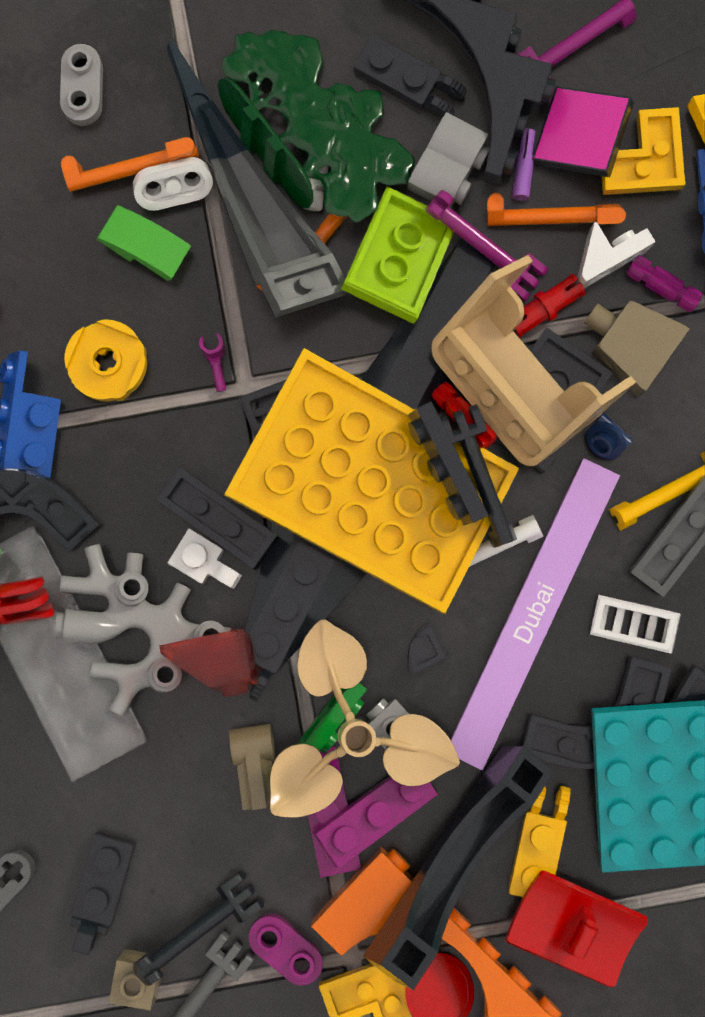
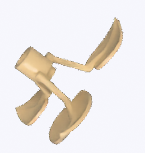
[270,620,460,817]

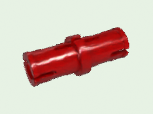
[514,274,586,338]

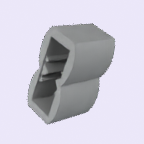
[408,112,490,208]

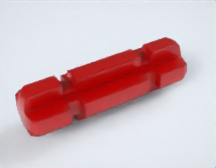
[432,382,497,449]

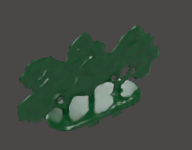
[218,29,415,223]

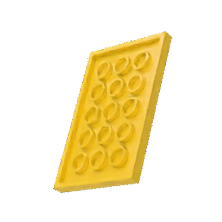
[224,348,519,614]

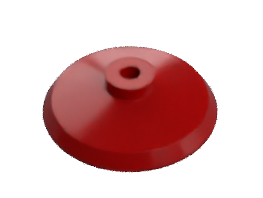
[405,953,474,1017]

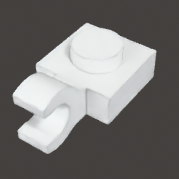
[167,529,243,589]

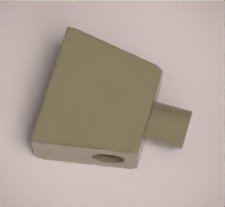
[584,301,690,398]

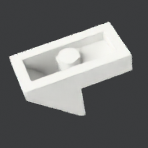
[576,222,655,288]

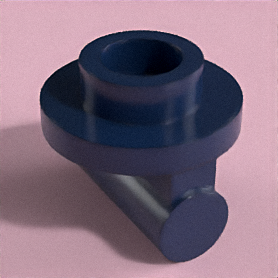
[586,413,634,460]

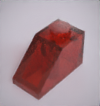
[159,628,258,697]

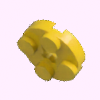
[64,320,147,402]

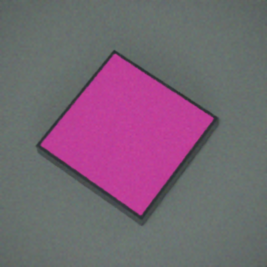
[532,86,634,178]

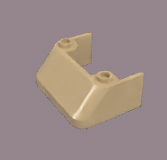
[432,255,636,466]

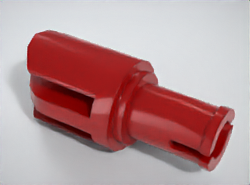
[0,576,54,625]

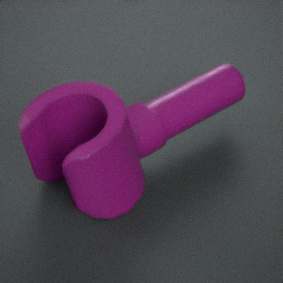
[199,333,226,392]

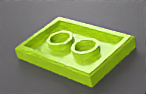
[341,186,454,324]

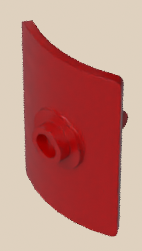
[505,870,648,987]

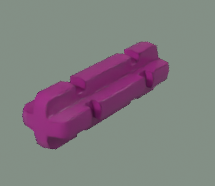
[627,255,703,312]

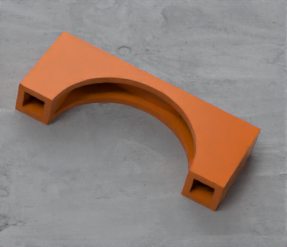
[311,846,562,1017]

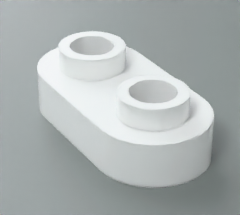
[133,157,213,211]

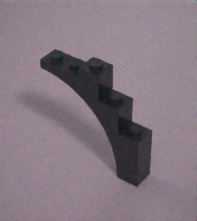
[404,0,556,186]

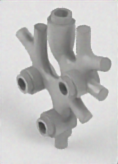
[55,544,244,717]

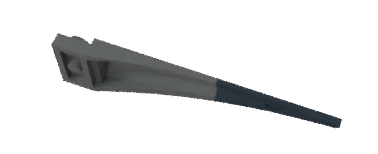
[167,40,347,318]

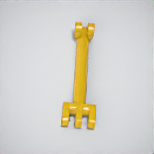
[609,451,705,531]

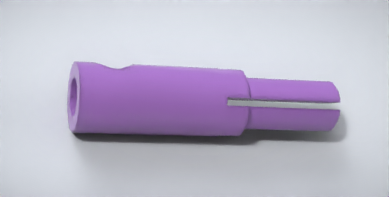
[512,128,536,201]

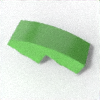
[96,205,191,281]

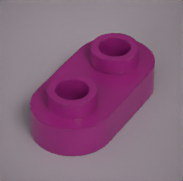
[249,913,323,986]

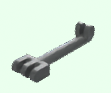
[173,930,256,1017]

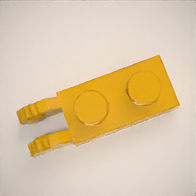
[508,786,571,897]

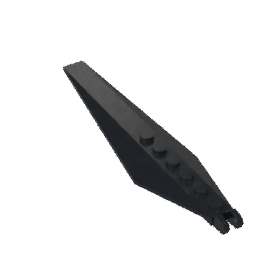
[226,238,494,702]

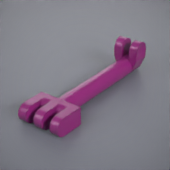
[518,0,637,78]
[425,190,548,302]

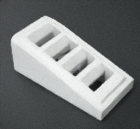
[590,595,681,654]

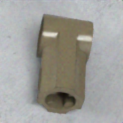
[229,724,275,810]

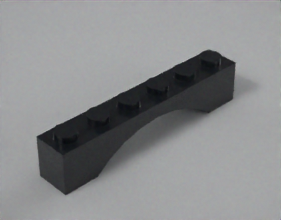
[363,746,554,990]

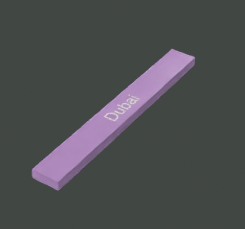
[450,458,620,771]

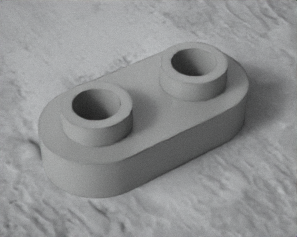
[60,44,103,126]

